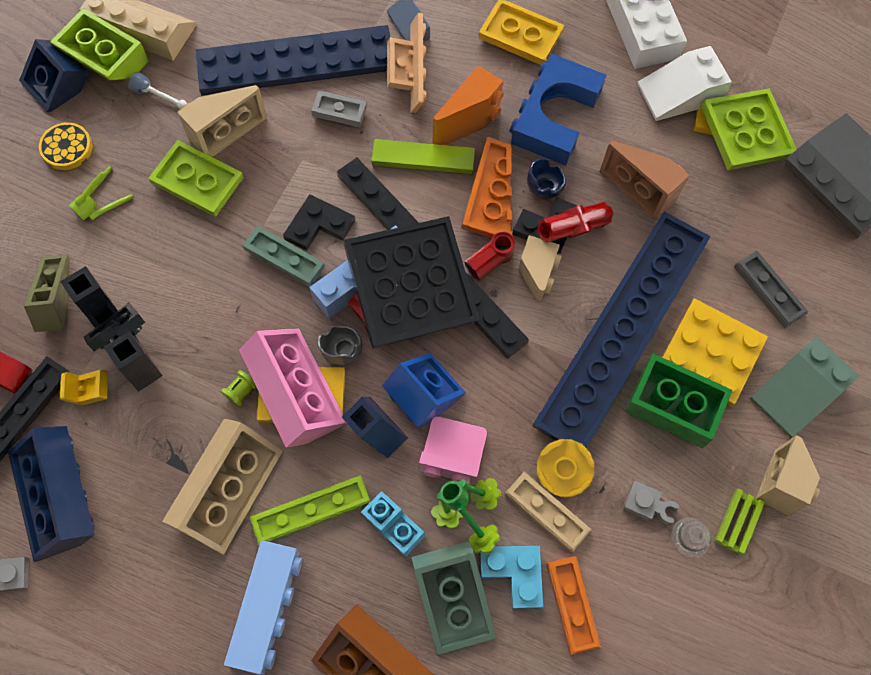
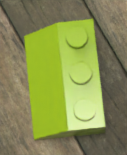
[50,8,149,80]

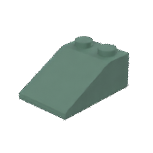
[750,336,859,438]
[412,541,496,655]

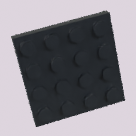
[343,216,480,349]

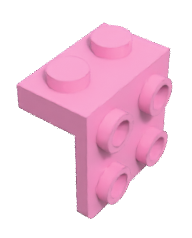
[419,417,487,484]

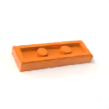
[546,556,601,655]

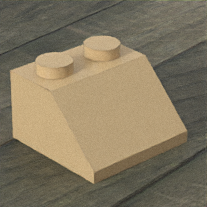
[755,435,820,515]

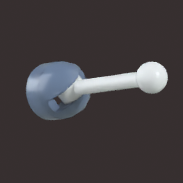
[128,72,187,110]

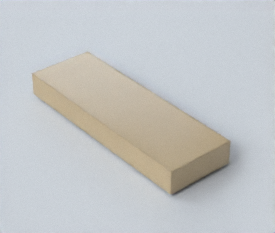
[505,472,592,553]

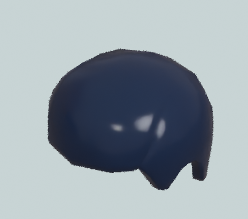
[527,158,566,199]

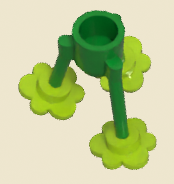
[431,478,501,554]

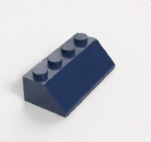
[8,426,95,562]

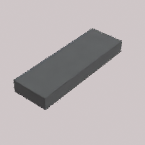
[734,251,808,328]

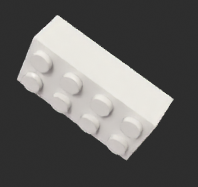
[606,0,687,69]

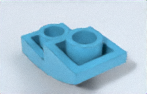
[361,491,426,557]

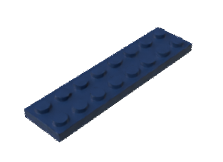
[195,25,390,96]

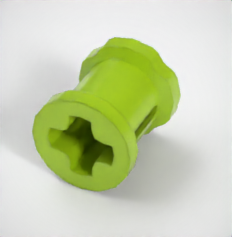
[221,370,257,407]

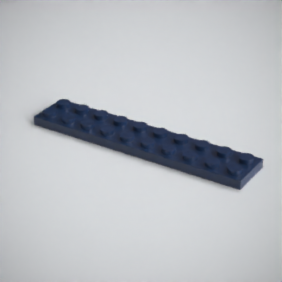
[532,211,711,448]

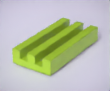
[714,488,765,555]

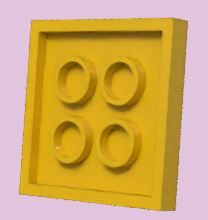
[662,298,768,407]

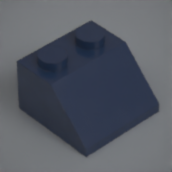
[19,39,89,112]

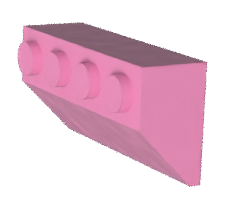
[239,328,346,448]

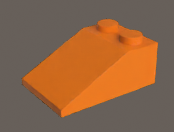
[432,65,504,145]

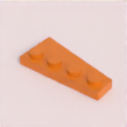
[461,137,512,239]

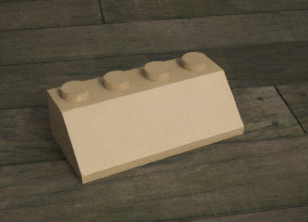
[79,0,196,61]
[162,419,283,555]

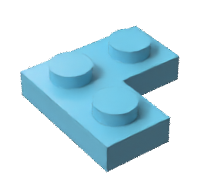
[480,546,543,609]

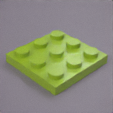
[700,88,797,171]

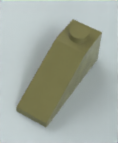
[24,254,69,332]

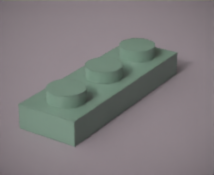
[242,225,325,287]

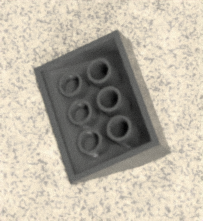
[785,113,871,239]

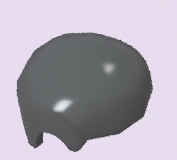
[318,326,363,366]

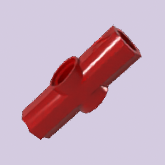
[537,202,614,243]

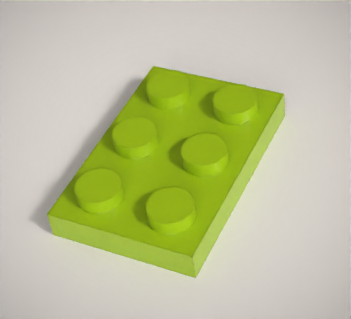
[148,140,244,217]

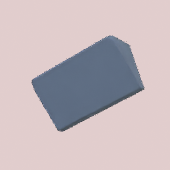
[387,0,430,41]

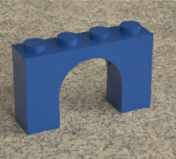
[509,54,607,166]

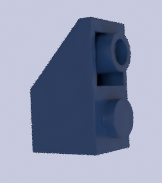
[342,397,408,458]

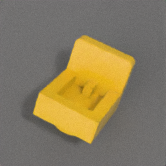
[60,370,108,406]

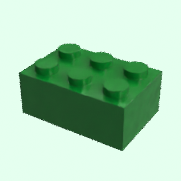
[624,354,733,449]

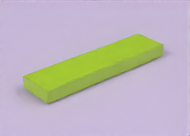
[371,139,475,174]
[250,475,371,546]

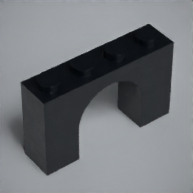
[60,266,163,392]

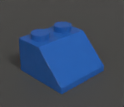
[382,353,466,428]

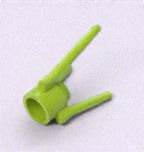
[69,166,133,221]

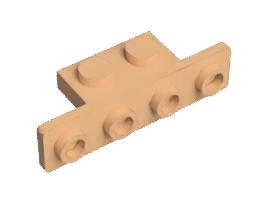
[387,13,426,113]

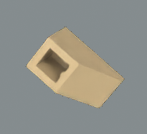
[518,235,562,302]

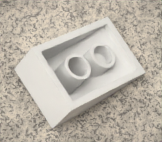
[637,46,732,121]

